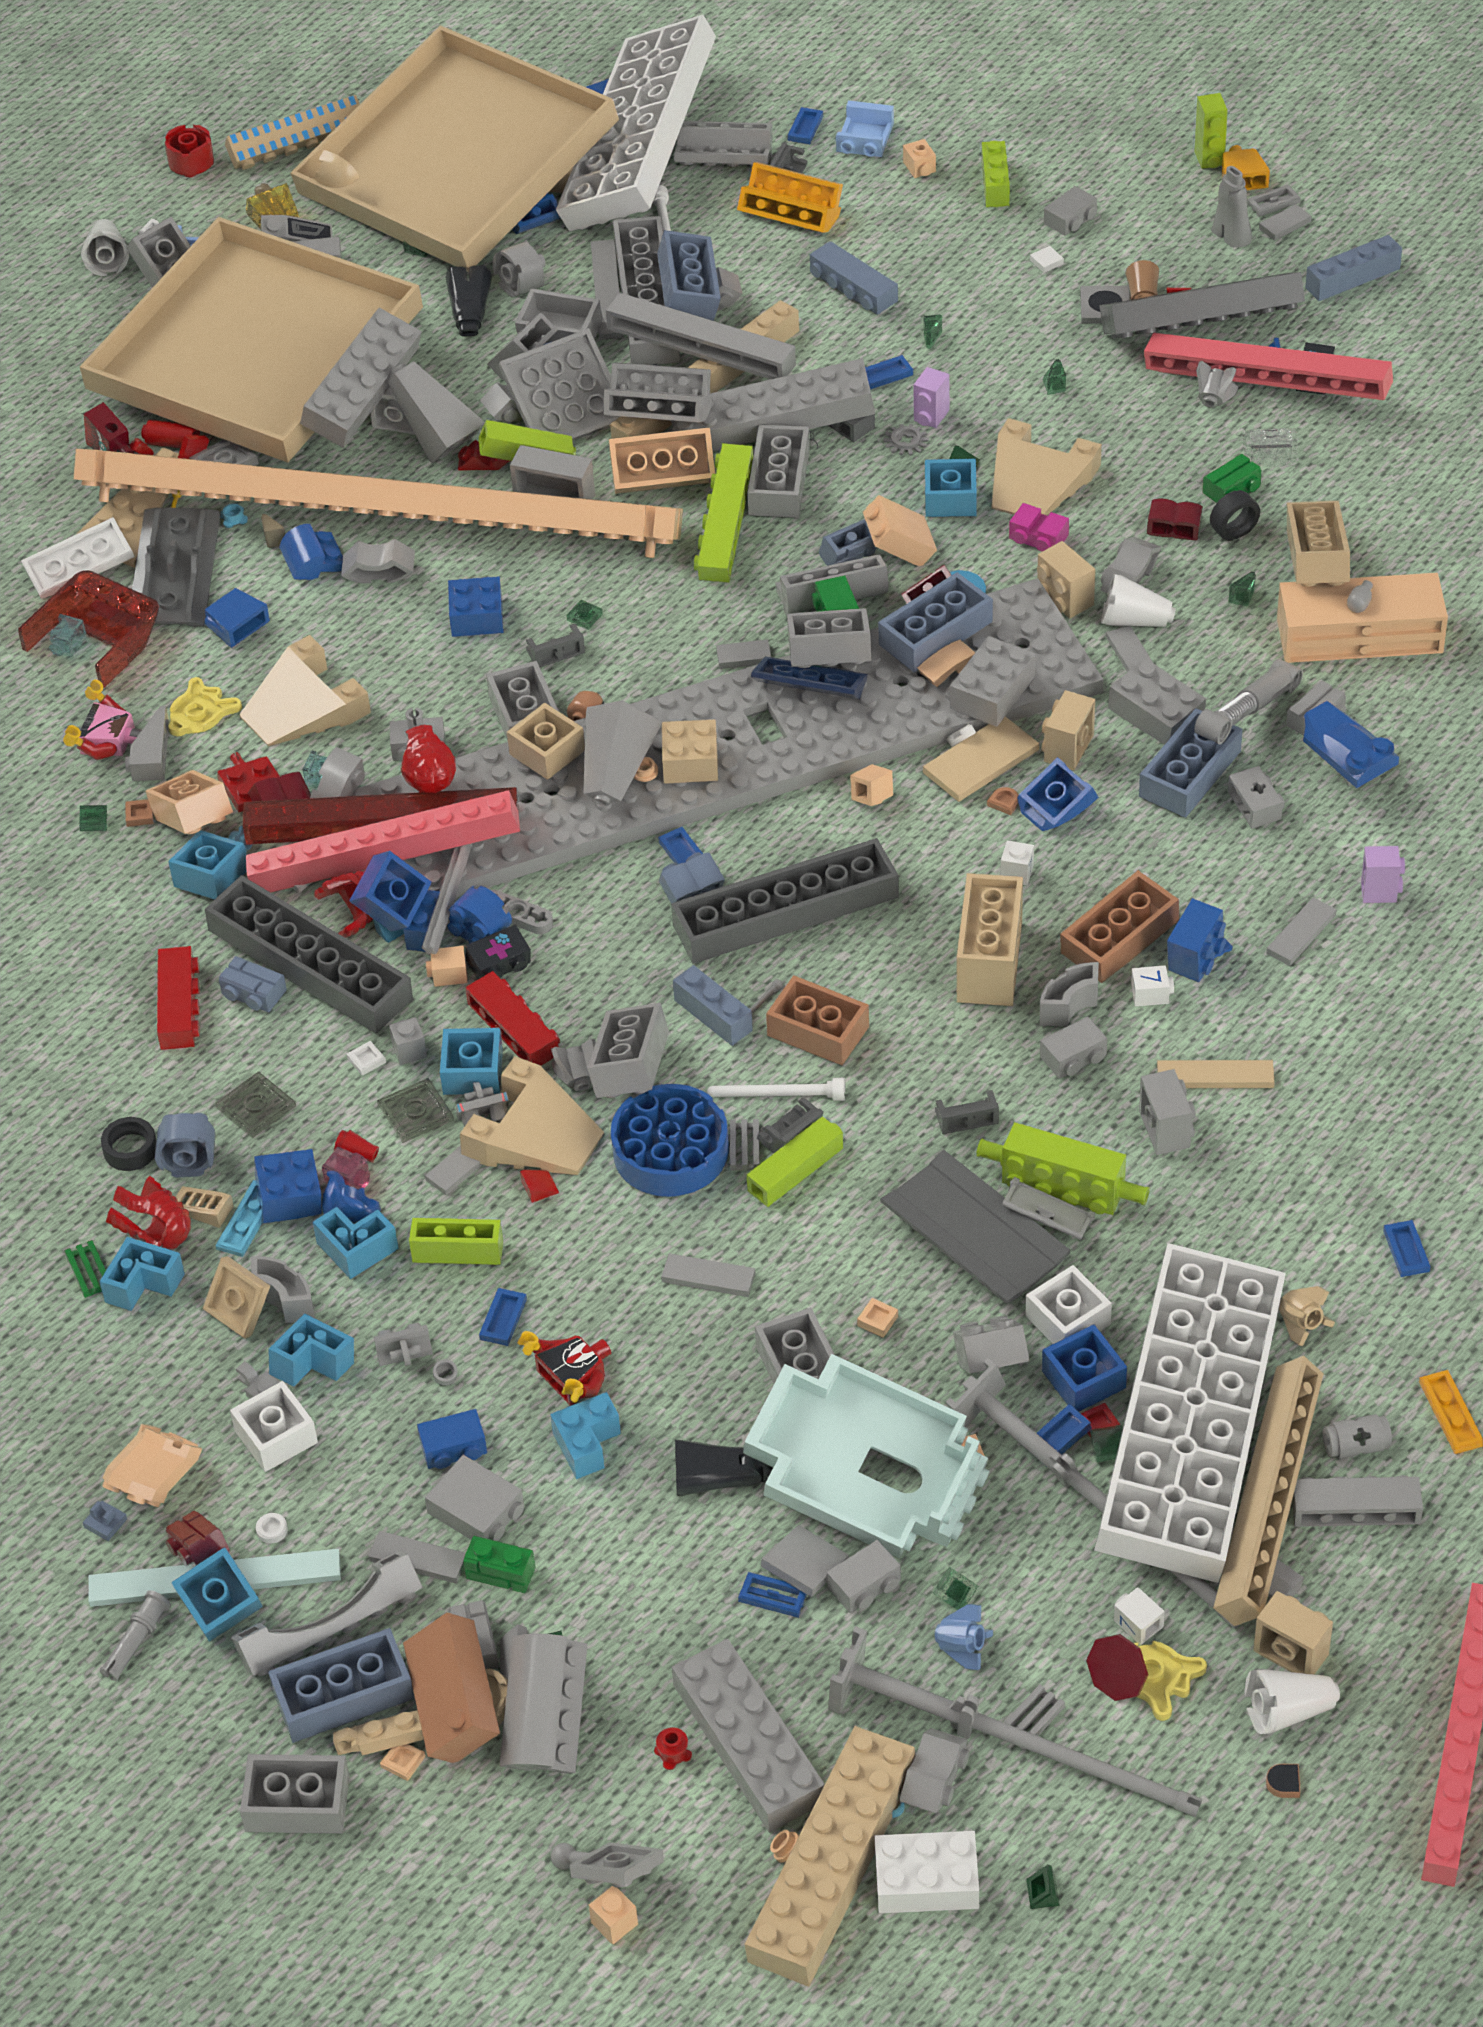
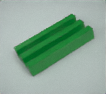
[65,1240,106,1298]

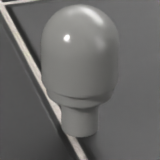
[1347,580,1373,613]

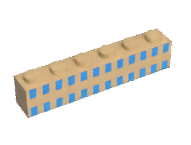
[225,95,360,170]

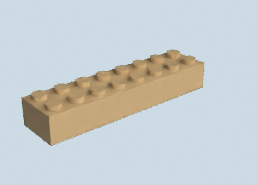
[745,1726,916,1987]

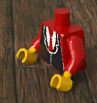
[517,1331,612,1406]

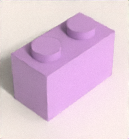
[913,367,950,428]
[1361,846,1405,903]

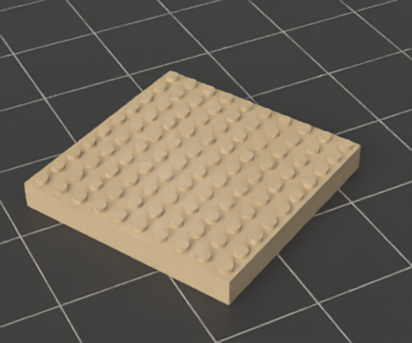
[290,25,619,272]
[80,217,423,463]

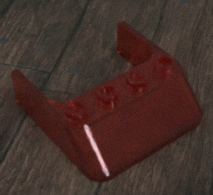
[18,570,159,688]

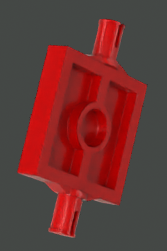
[217,752,280,813]

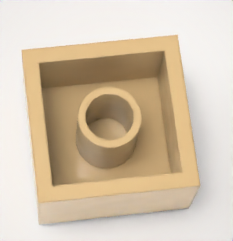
[1037,541,1095,619]
[1041,690,1095,771]
[507,703,585,780]
[662,719,718,783]
[1253,1591,1333,1675]

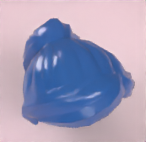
[322,1171,381,1224]

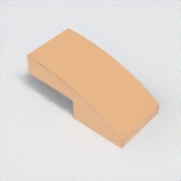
[917,640,975,687]

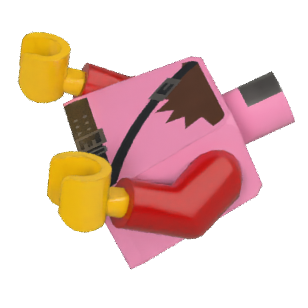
[63,679,142,760]

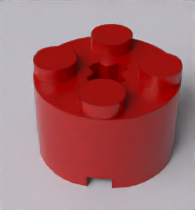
[165,124,214,178]

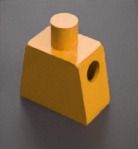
[1222,145,1270,190]

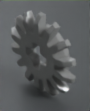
[884,424,929,456]

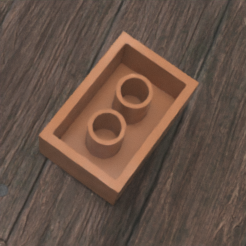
[766,975,869,1066]

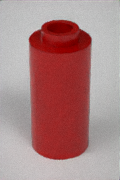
[141,420,200,448]

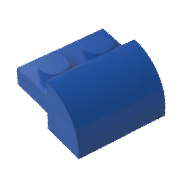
[512,193,561,234]
[279,524,343,580]

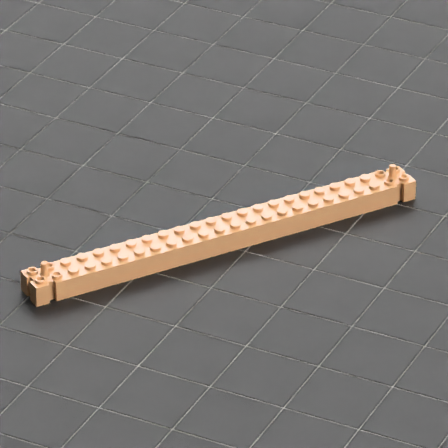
[74,449,683,558]

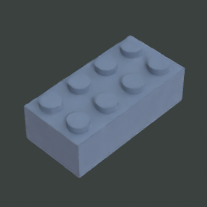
[657,230,721,321]
[878,572,993,672]
[1139,708,1243,818]
[268,1628,415,1743]

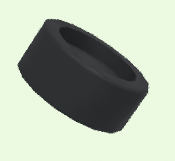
[1210,490,1261,541]
[101,1116,157,1171]

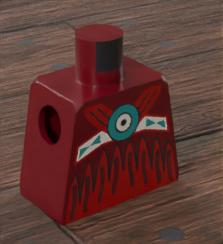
[83,402,135,454]

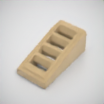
[176,1186,234,1228]

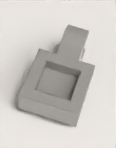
[236,1361,281,1399]

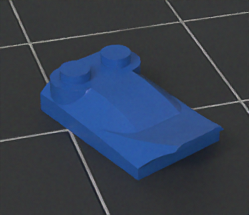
[1303,701,1399,788]

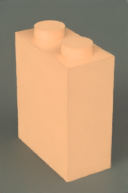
[863,495,937,566]

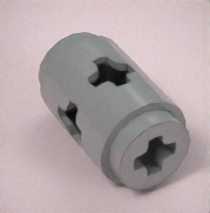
[1323,1414,1392,1459]

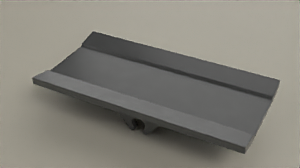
[127,507,221,627]
[880,1150,1070,1304]

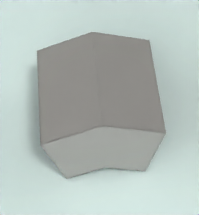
[1268,1559,1304,1598]

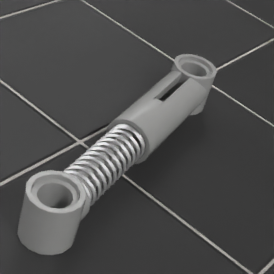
[1194,658,1303,744]

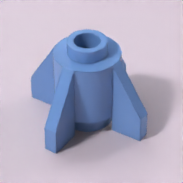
[935,1604,993,1670]

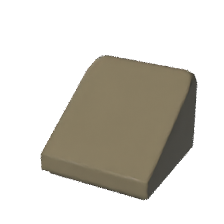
[261,514,285,548]

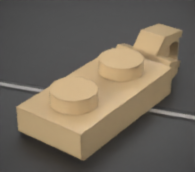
[333,1710,424,1756]

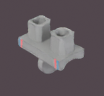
[456,1082,509,1127]
[374,1322,433,1366]

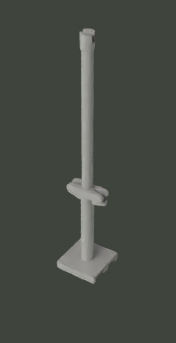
[946,1358,1239,1629]
[828,1626,1202,1817]

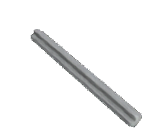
[422,843,473,955]

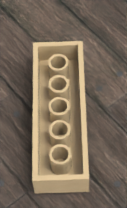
[1287,501,1350,587]

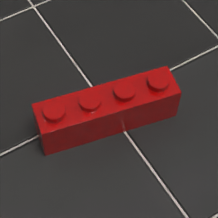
[157,946,200,1050]
[465,971,560,1066]

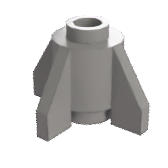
[1196,361,1238,408]
[551,1039,596,1091]

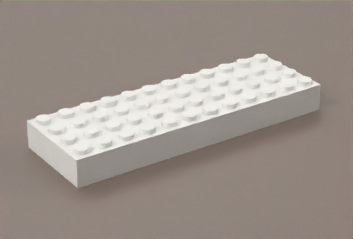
[556,15,716,232]
[1094,1243,1286,1583]

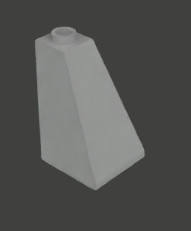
[387,361,484,463]
[583,700,662,806]

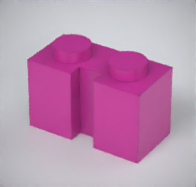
[1009,503,1069,552]

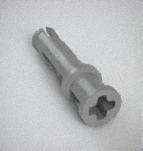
[100,1590,171,1681]

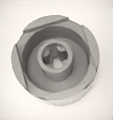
[493,241,546,297]

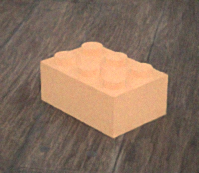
[145,770,233,835]

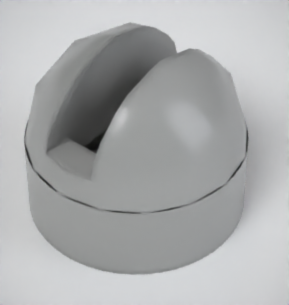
[433,1359,457,1386]

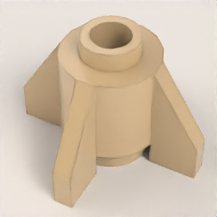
[1279,1286,1335,1346]

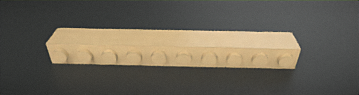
[610,300,799,439]
[1213,1355,1324,1626]

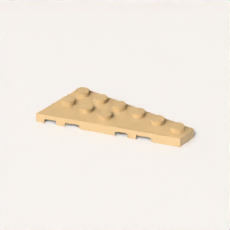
[77,447,179,568]

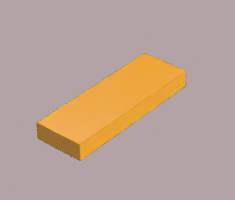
[1419,1370,1483,1454]

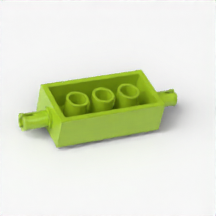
[976,1122,1150,1215]

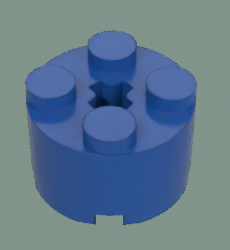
[447,885,512,944]

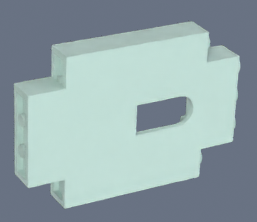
[743,1354,990,1558]

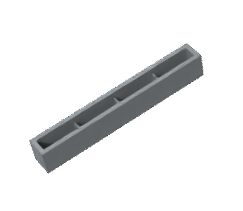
[606,293,796,379]

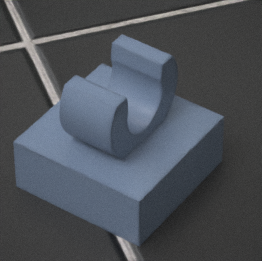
[82,1501,127,1541]

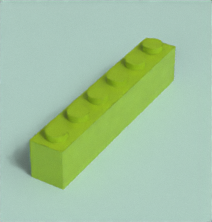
[694,443,753,583]

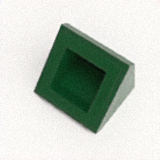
[1026,1864,1060,1909]

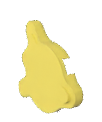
[168,677,242,736]
[1134,1641,1207,1721]

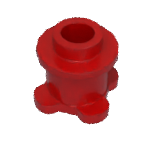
[654,1727,692,1770]

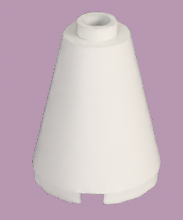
[81,219,129,276]
[1101,574,1176,627]
[1245,1669,1340,1734]

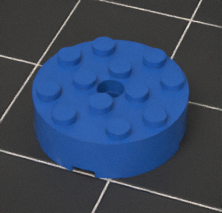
[611,1084,729,1197]

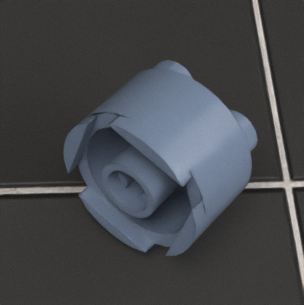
[155,1113,216,1178]

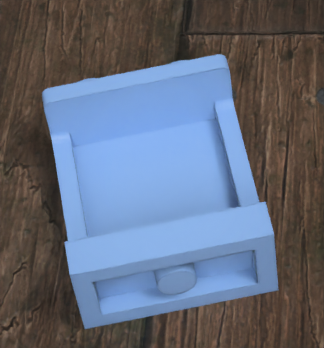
[836,100,894,157]

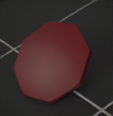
[1086,1634,1149,1701]

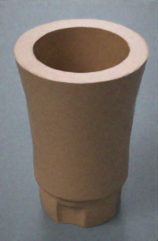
[1125,260,1159,300]

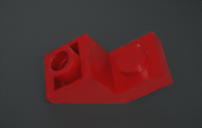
[458,439,509,471]

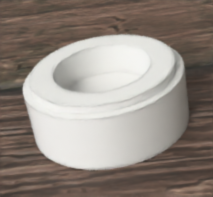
[256,1513,288,1543]

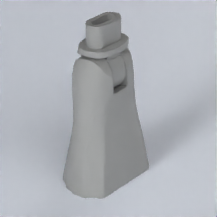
[1211,166,1252,248]

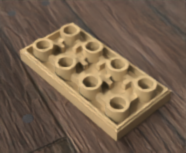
[923,716,1039,802]

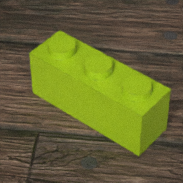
[1194,93,1228,169]
[981,140,1010,207]
[409,1218,504,1265]

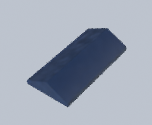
[751,656,868,699]

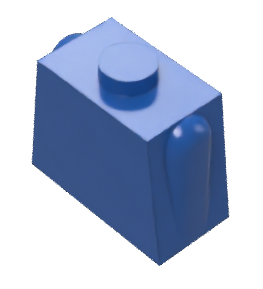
[205,588,270,648]

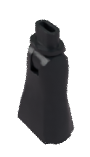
[445,265,492,337]
[675,1439,774,1496]

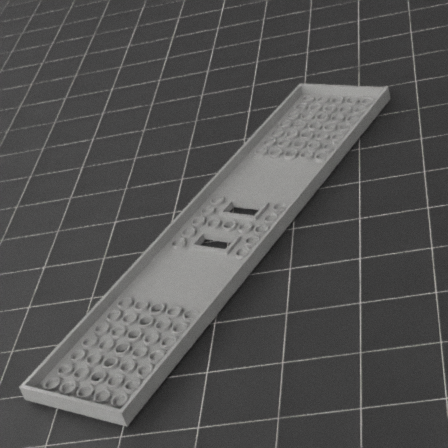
[350,578,1104,897]

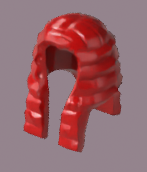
[400,724,456,793]
[314,871,373,938]
[106,1176,191,1250]

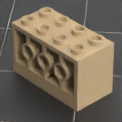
[957,873,1023,1006]

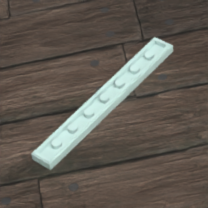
[89,1549,341,1607]

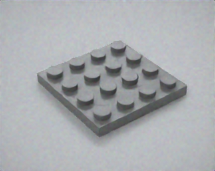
[498,328,620,441]

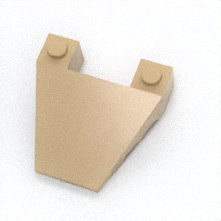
[991,418,1102,515]
[239,635,371,746]
[460,1056,604,1175]

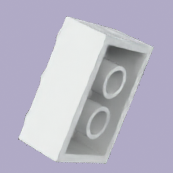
[875,1831,979,1913]

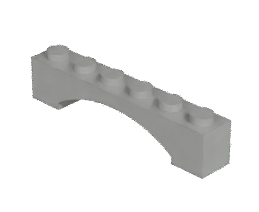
[231,1550,423,1676]

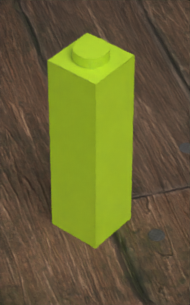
[479,420,576,461]
[747,1116,843,1207]

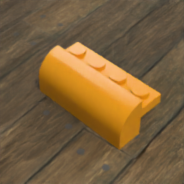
[737,162,843,233]

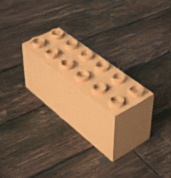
[1277,573,1448,663]

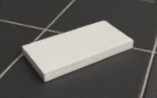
[21,517,134,599]

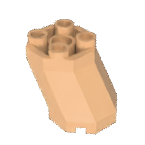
[102,1424,202,1507]

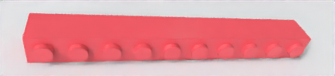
[1144,333,1393,400]
[246,790,520,893]
[1421,1583,1483,1887]

